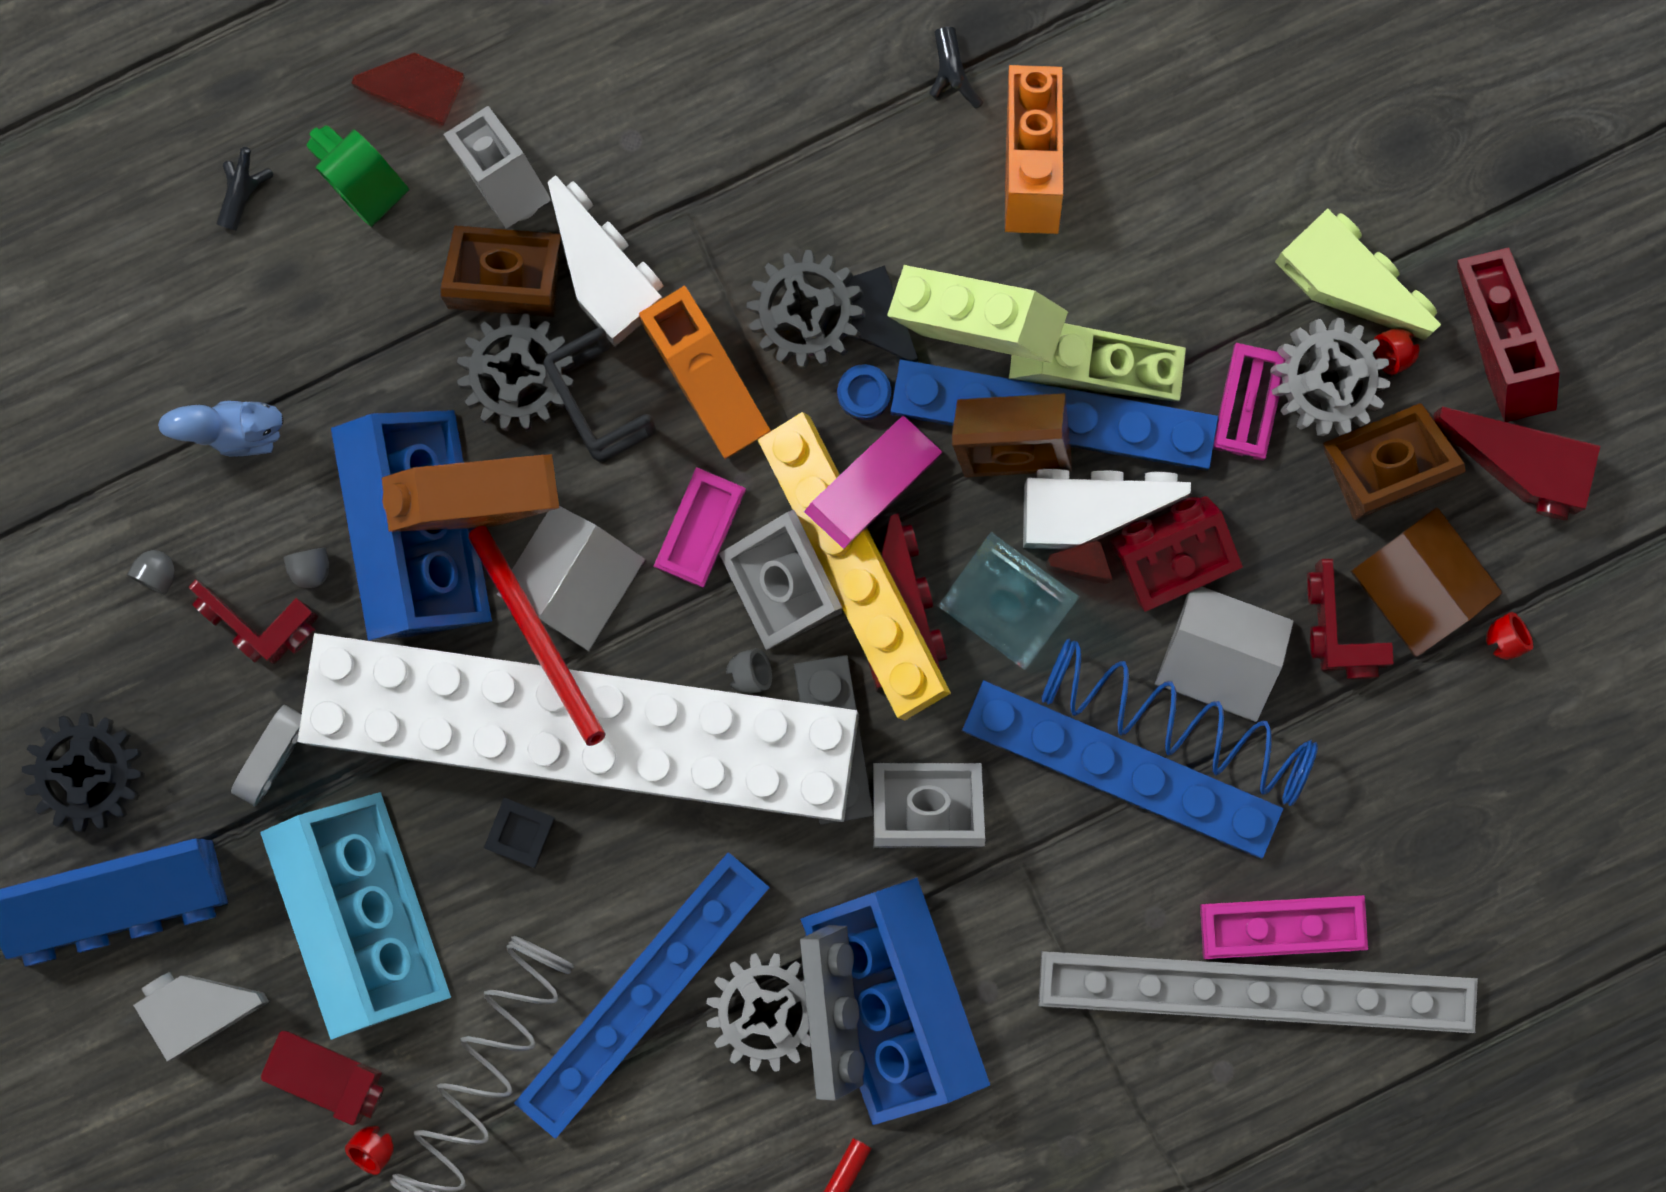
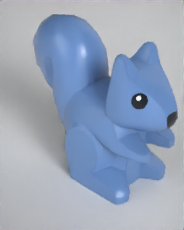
[158,401,284,457]

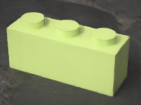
[887,265,1068,363]

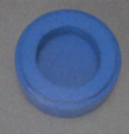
[837,364,891,420]

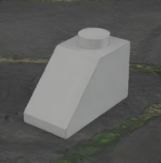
[443,106,551,229]
[133,972,269,1062]

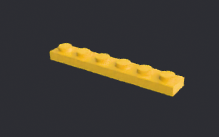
[758,412,951,721]

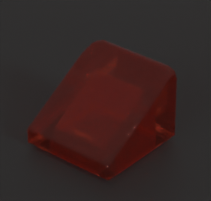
[1045,540,1112,584]

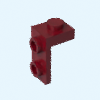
[1307,559,1394,679]
[189,579,319,664]
[261,1030,384,1126]

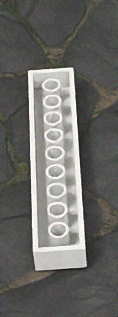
[297,633,859,822]

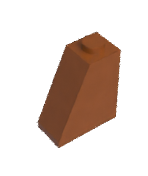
[382,454,559,532]

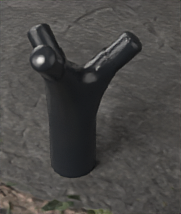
[929,27,983,109]
[216,147,273,231]

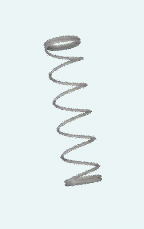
[390,936,574,1192]

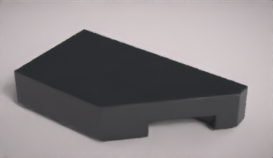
[846,265,918,362]

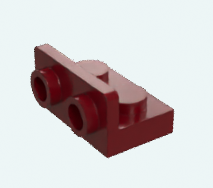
[1110,496,1243,612]

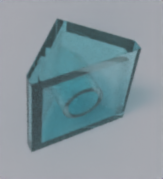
[939,532,1079,670]

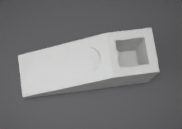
[548,175,664,347]
[1023,469,1191,550]

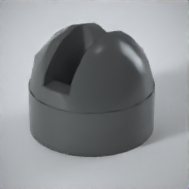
[283,547,329,588]
[127,550,175,595]
[726,648,772,694]

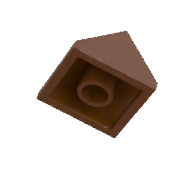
[441,225,561,317]
[952,393,1072,477]
[1323,403,1466,521]
[1350,507,1502,657]

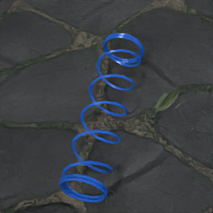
[1041,638,1318,806]

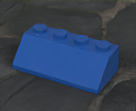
[331,410,492,641]
[0,838,228,967]
[801,878,990,1125]

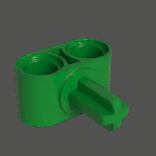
[307,126,410,228]

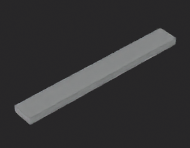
[1038,951,1478,1033]

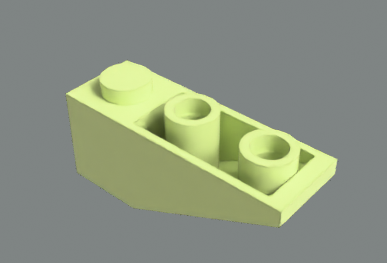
[1275,208,1441,340]
[1009,323,1186,401]

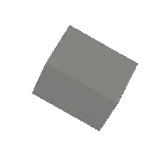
[497,506,646,651]
[719,510,842,650]
[1155,586,1294,722]
[873,763,985,848]

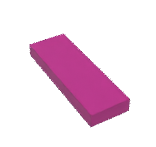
[804,416,942,549]
[1200,895,1368,959]

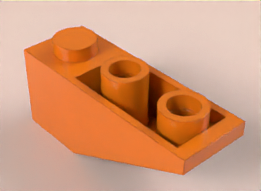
[1005,65,1063,234]
[638,285,771,460]

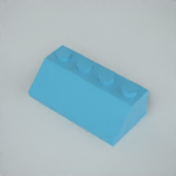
[260,792,451,1039]

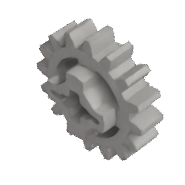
[1270,318,1390,436]
[706,953,811,1072]

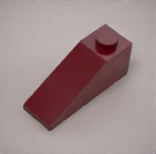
[1457,247,1560,422]
[1432,406,1601,520]

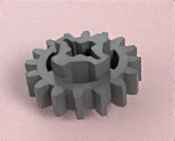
[746,250,866,369]
[457,314,575,432]

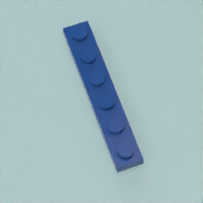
[890,359,1218,471]
[962,680,1283,859]
[514,852,770,1139]

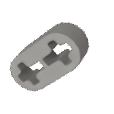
[231,704,302,807]

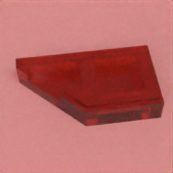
[351,52,465,126]

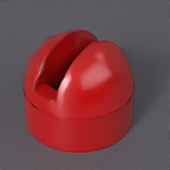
[1373,328,1420,375]
[1486,612,1533,660]
[345,1125,394,1175]

